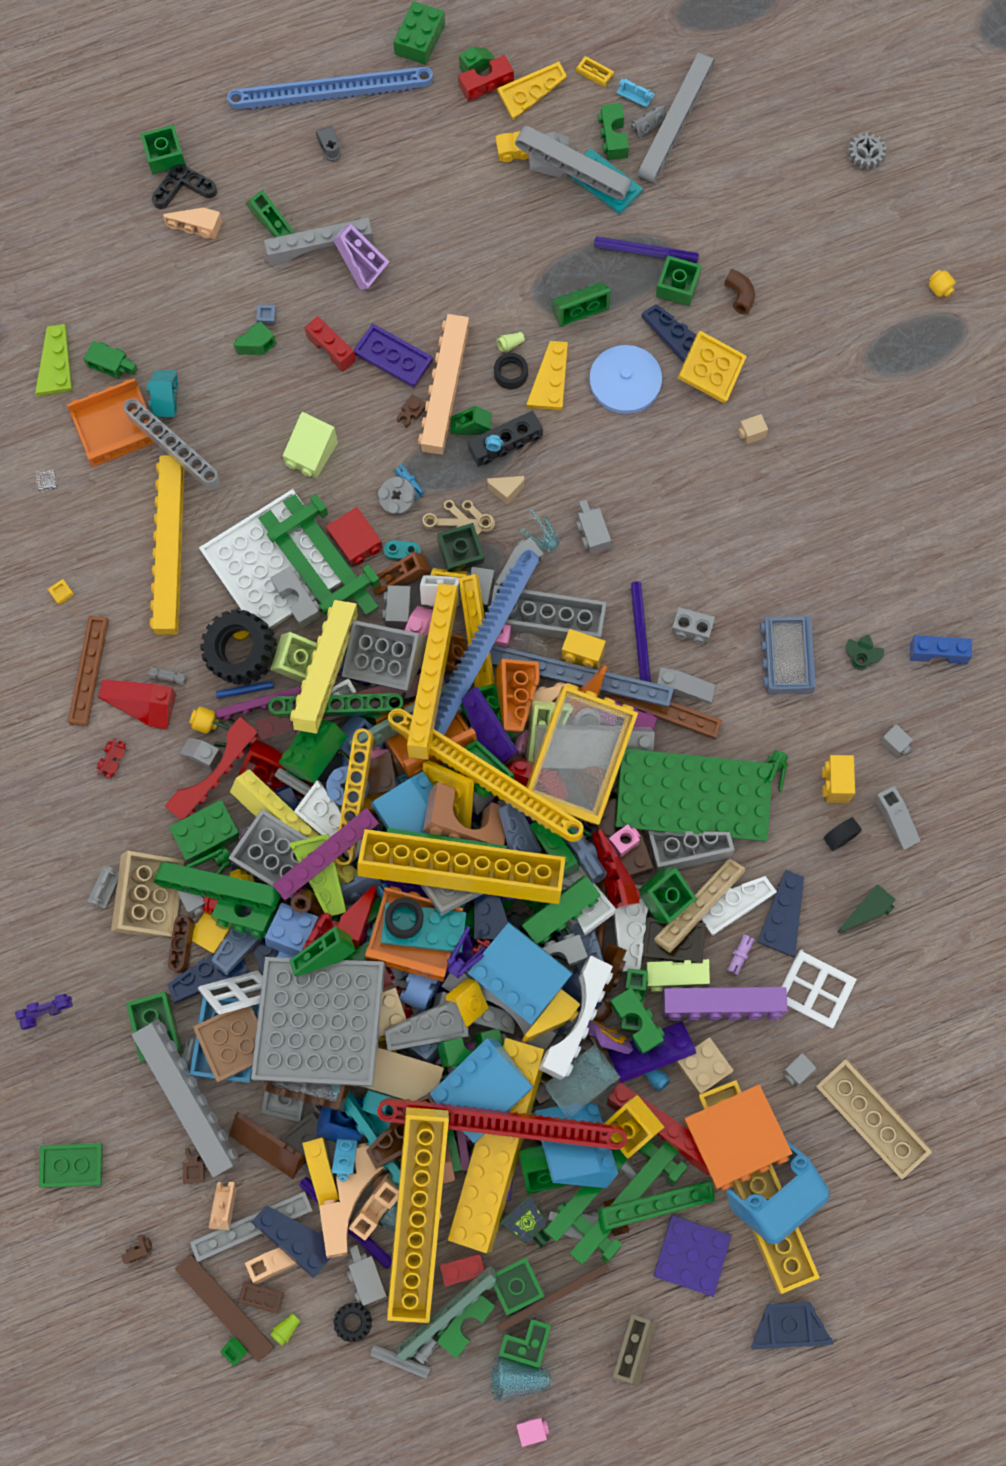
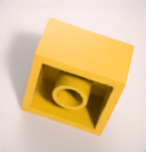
[561,629,606,670]
[821,755,855,803]
[604,1095,664,1159]

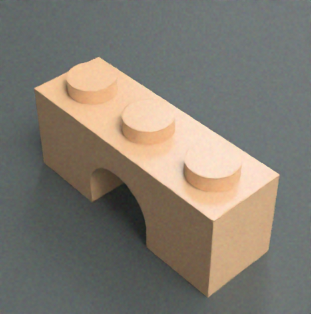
[349,1172,399,1240]

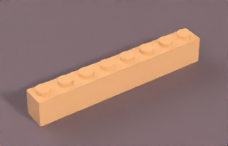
[418,314,469,455]

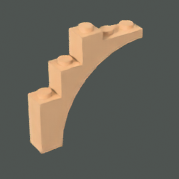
[319,1143,401,1259]

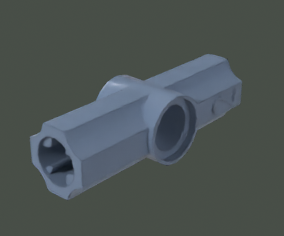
[564,827,607,883]

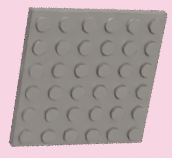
[251,957,386,1087]

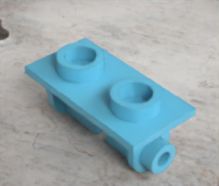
[616,78,655,108]
[332,1139,358,1182]

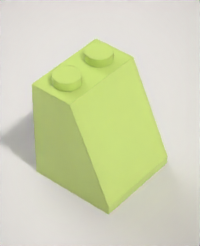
[283,412,338,479]

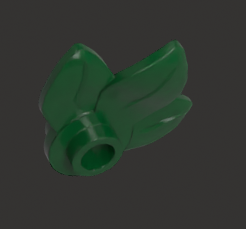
[846,635,884,670]

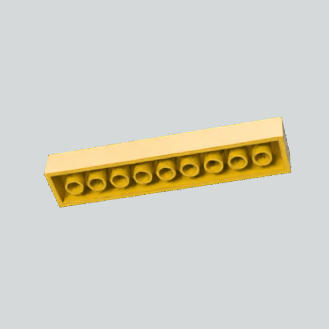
[358,829,566,904]
[448,1038,547,1253]
[697,1080,820,1294]
[387,1107,449,1323]

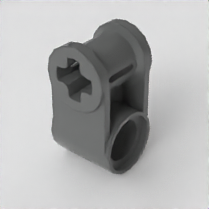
[316,126,341,162]

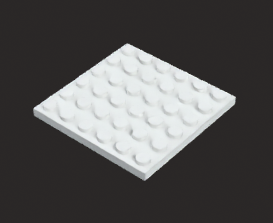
[199,489,342,629]

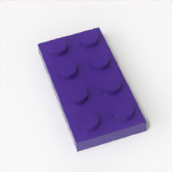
[354,323,433,388]
[608,1021,697,1083]

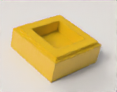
[47,579,74,605]

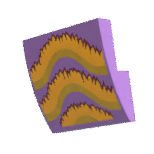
[587,1020,634,1054]

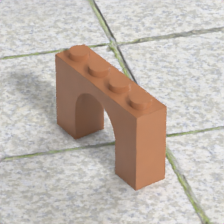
[423,782,505,845]

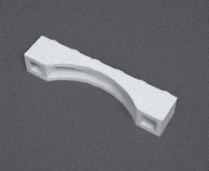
[538,956,613,1080]

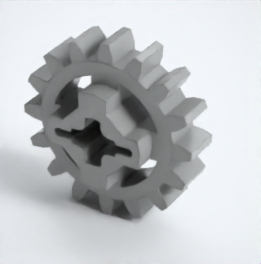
[847,132,887,170]

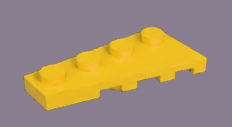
[497,62,567,121]
[526,341,568,410]

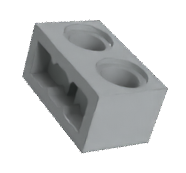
[671,607,715,644]

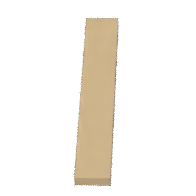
[654,858,745,953]

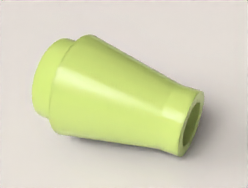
[497,332,525,352]

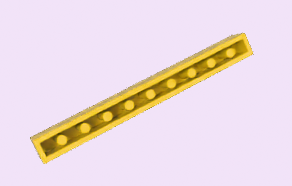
[150,455,185,635]
[407,584,458,760]

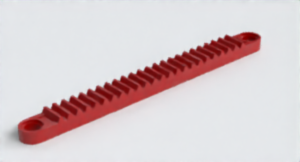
[377,1098,627,1150]

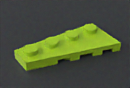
[35,324,73,396]
[289,834,347,916]

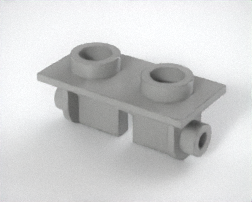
[631,105,666,138]
[87,866,119,909]

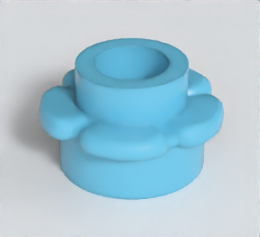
[485,435,503,451]

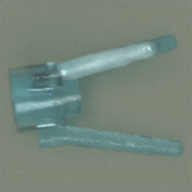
[520,508,560,551]

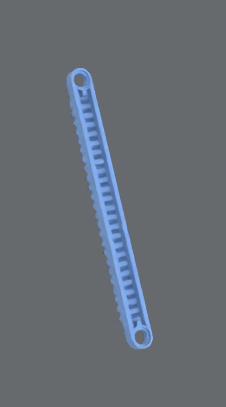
[227,67,433,110]
[434,549,539,735]

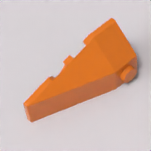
[496,659,539,732]

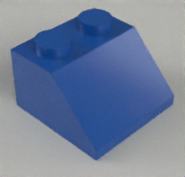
[316,1089,366,1142]

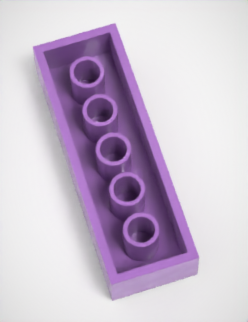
[662,987,788,1021]

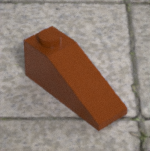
[374,552,432,595]

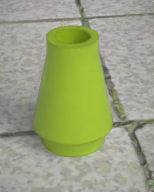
[270,1313,301,1346]

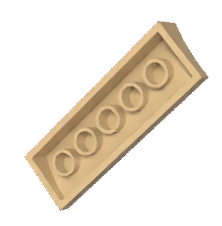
[360,1047,444,1101]
[816,1058,932,1179]

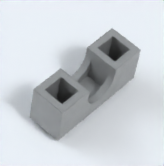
[270,566,321,629]
[542,933,588,967]

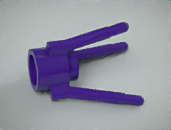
[447,926,487,979]

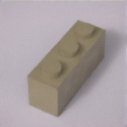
[613,1314,658,1387]

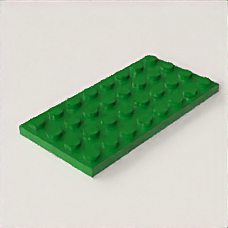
[614,749,773,841]

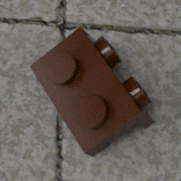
[603,943,627,993]

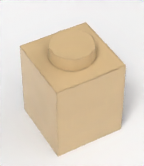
[738,414,768,444]

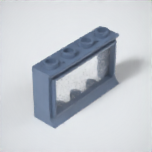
[760,615,816,694]

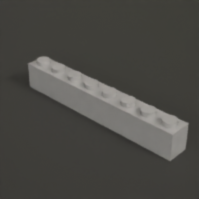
[131,1019,239,1177]

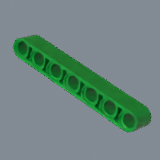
[268,693,404,718]
[153,862,281,912]

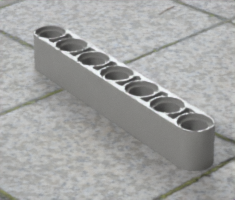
[515,126,631,200]
[123,399,220,490]

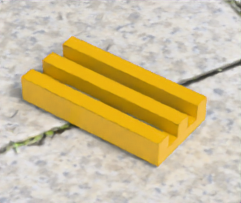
[576,56,614,88]

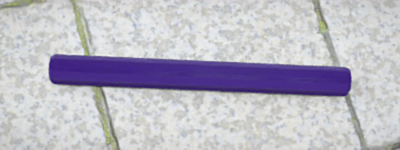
[594,236,699,263]
[631,581,651,682]
[299,1177,392,1269]

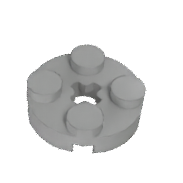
[378,476,416,514]

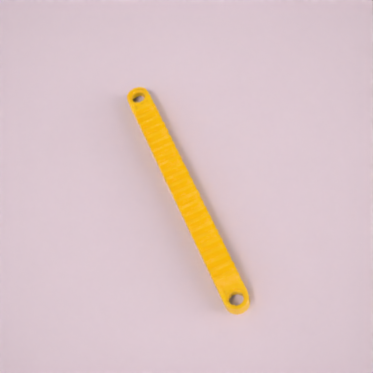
[388,709,583,842]

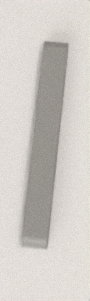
[638,52,715,183]

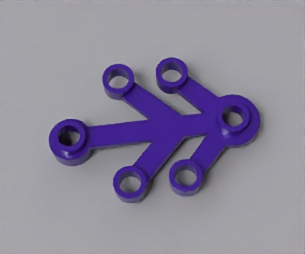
[15,994,73,1030]

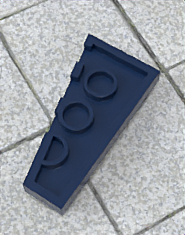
[641,304,697,363]
[167,953,249,1004]

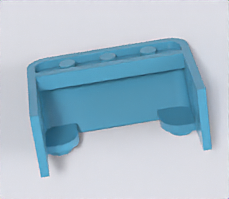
[726,1140,830,1244]

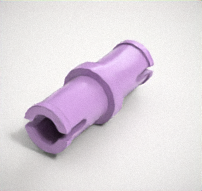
[727,934,755,976]

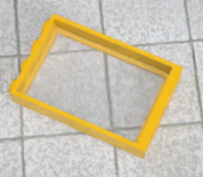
[526,684,638,825]

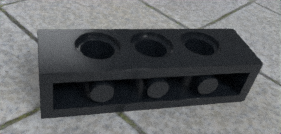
[467,410,543,466]

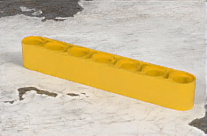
[335,729,374,865]

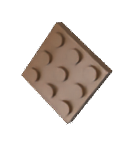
[193,1006,258,1083]

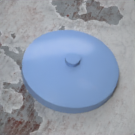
[589,345,662,414]

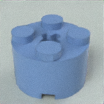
[326,766,369,805]
[399,973,441,1012]

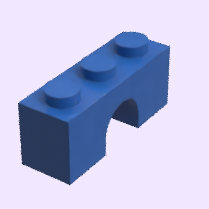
[910,635,972,664]

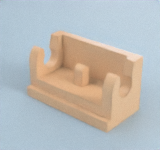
[209,1182,237,1230]

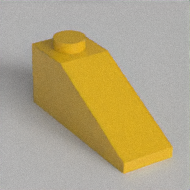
[522,989,580,1043]
[302,1138,339,1205]

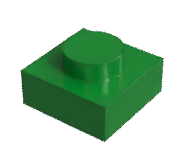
[220,1337,248,1367]

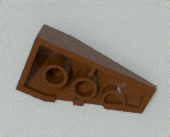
[366,1093,450,1169]

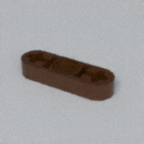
[168,915,194,973]

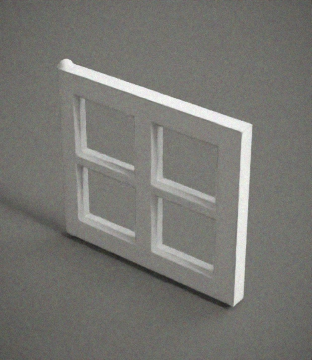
[781,950,857,1029]
[198,970,263,1015]

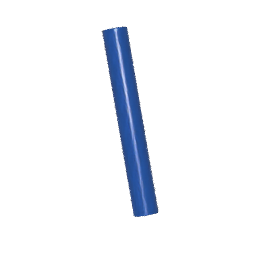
[216,681,274,699]

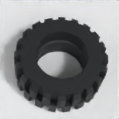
[200,609,277,685]

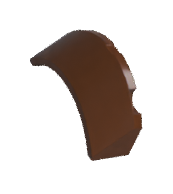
[229,1111,306,1179]

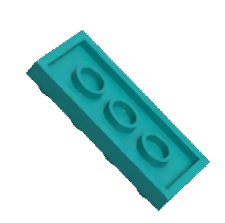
[567,148,643,215]
[381,903,466,954]

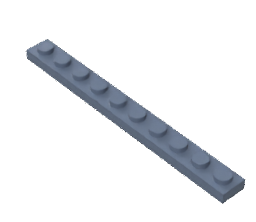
[490,645,674,708]

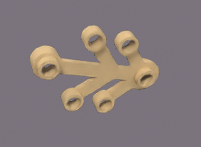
[422,500,495,536]

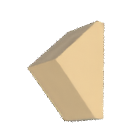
[487,476,524,505]

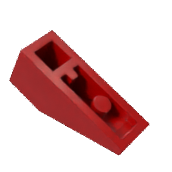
[334,886,377,948]

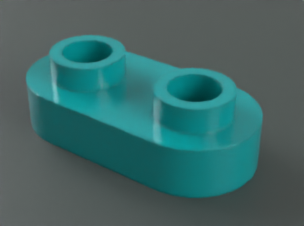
[384,540,421,561]

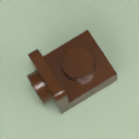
[121,1234,152,1264]

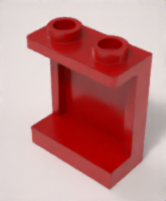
[326,507,383,567]

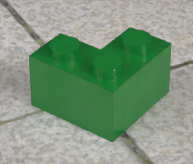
[499,1319,551,1368]

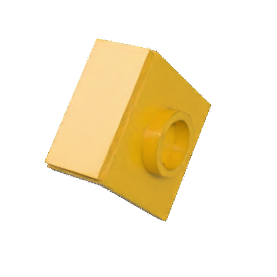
[446,978,489,1027]

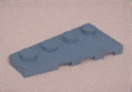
[211,906,276,975]

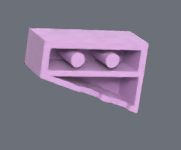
[333,224,389,290]

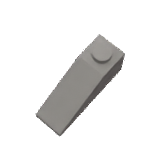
[496,537,544,586]
[657,667,715,704]

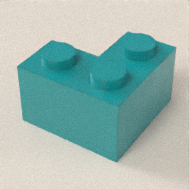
[147,370,179,417]
[362,1090,403,1134]

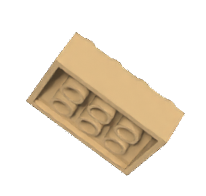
[111,851,184,937]

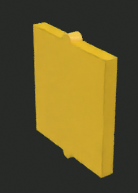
[192,913,230,954]

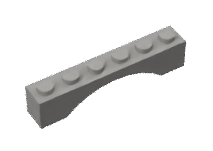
[264,218,374,266]
[442,968,559,1049]

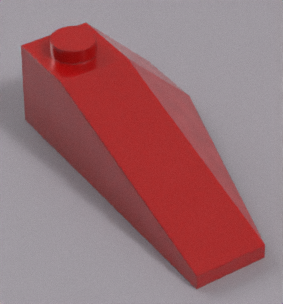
[98,680,176,730]
[237,739,314,797]
[592,829,640,909]

